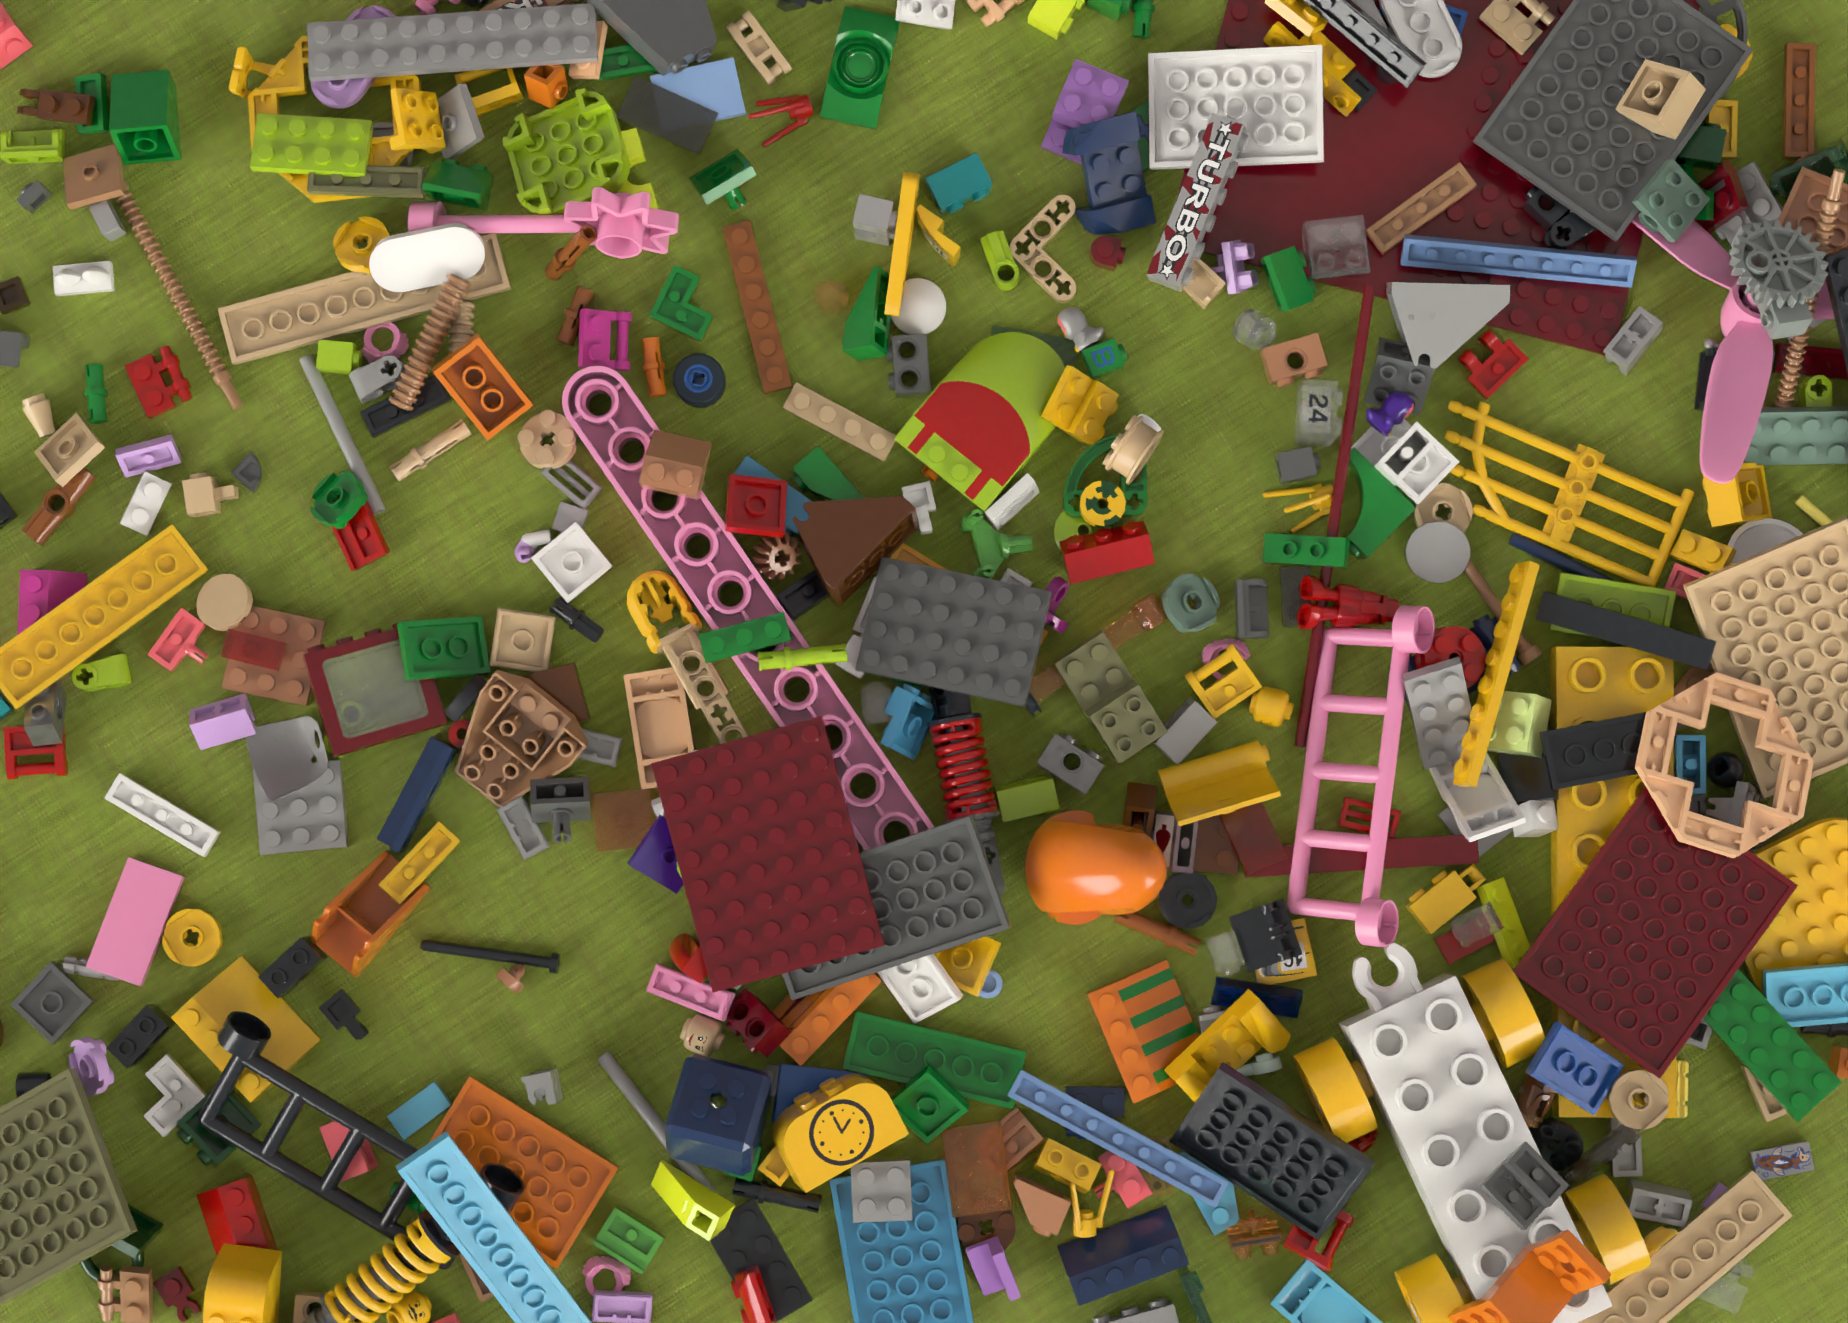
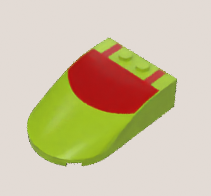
[894,332,1065,516]

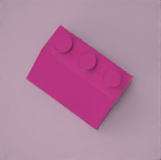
[17,569,87,635]

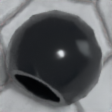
[1707,752,1745,788]

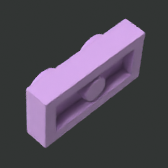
[115,434,181,478]

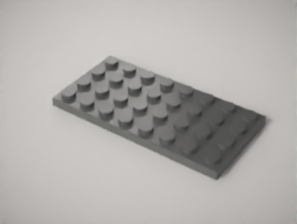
[782,814,1011,1000]

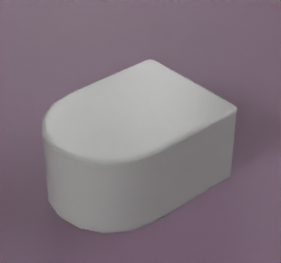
[89,200,127,242]

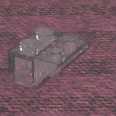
[1301,215,1371,280]

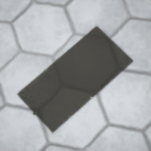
[616,76,718,155]

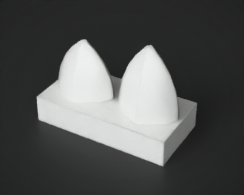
[52,261,115,296]

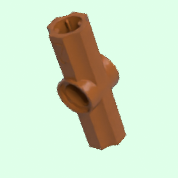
[22,468,97,546]

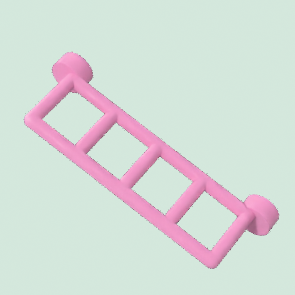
[1287,605,1435,948]

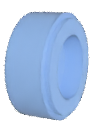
[979,969,1002,998]

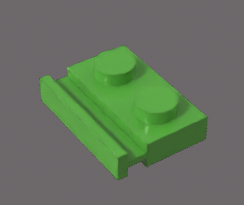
[592,1206,665,1275]

